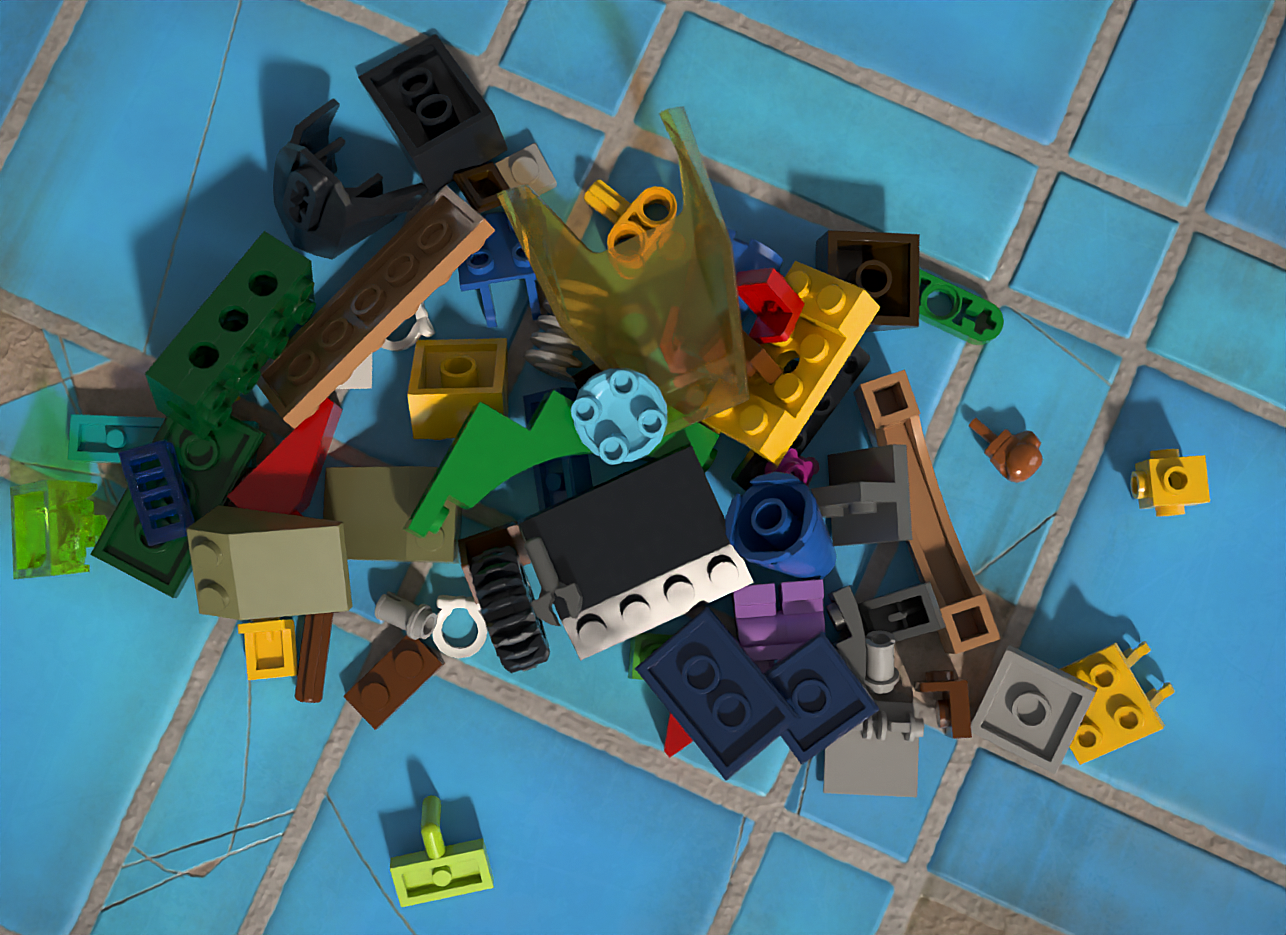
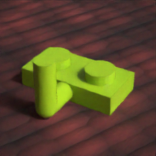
[390,795,494,907]

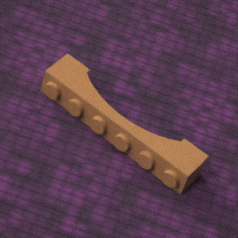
[853,370,1001,654]

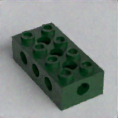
[145,231,316,440]

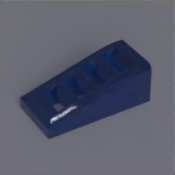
[118,440,194,546]

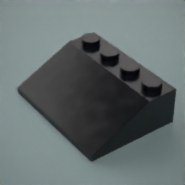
[518,443,754,661]

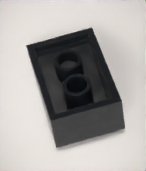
[358,34,508,194]

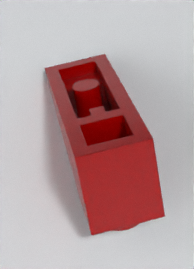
[227,397,343,517]

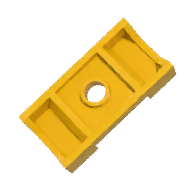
[695,261,880,466]

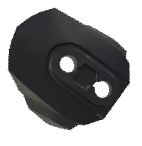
[273,98,428,260]

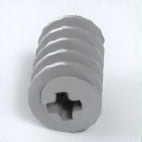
[523,280,608,383]

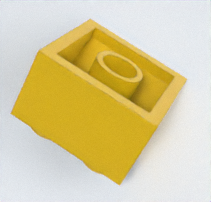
[407,338,508,440]

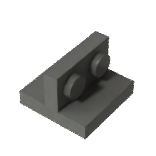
[811,444,912,546]

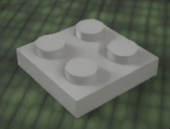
[971,645,1097,775]

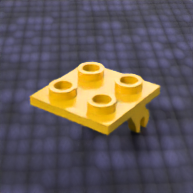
[1060,641,1175,765]

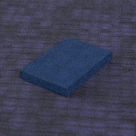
[635,607,801,781]

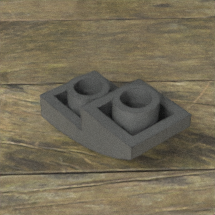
[825,586,866,684]

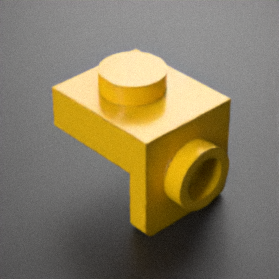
[237,617,298,680]

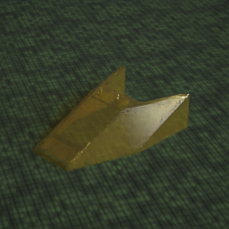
[497,106,750,437]

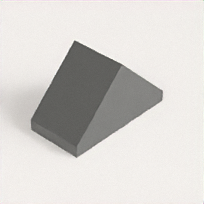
[857,582,946,642]

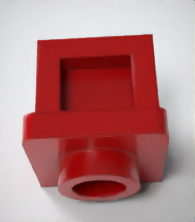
[731,268,805,344]

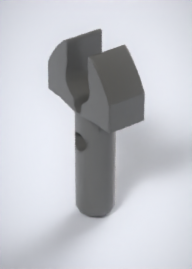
[524,537,583,627]

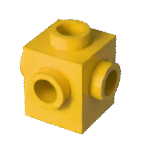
[1131,449,1210,517]

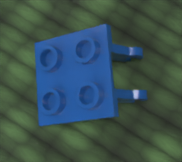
[458,206,553,328]

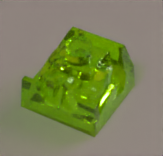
[10,479,108,580]

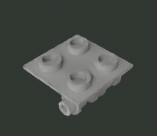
[823,701,924,797]

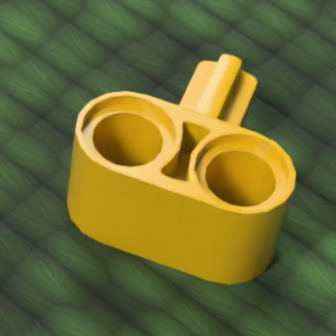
[584,180,677,272]

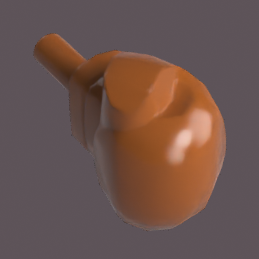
[968,417,1043,483]

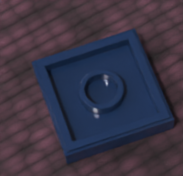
[763,630,880,765]

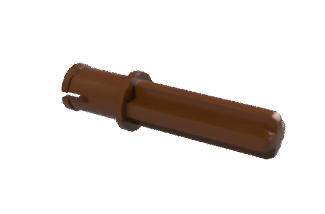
[294,612,339,703]

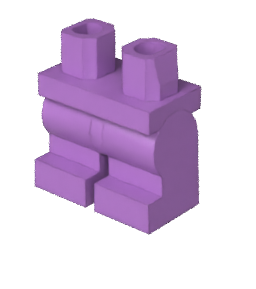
[731,579,825,672]

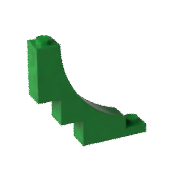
[403,390,720,538]

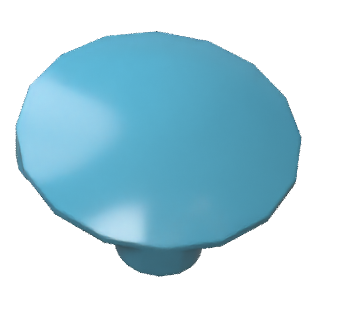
[571,368,668,464]

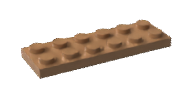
[257,185,495,429]

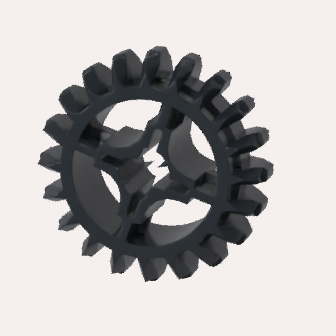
[470,545,550,673]

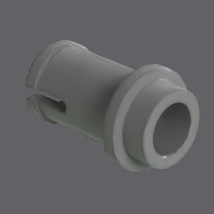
[375,591,437,640]
[864,630,899,694]

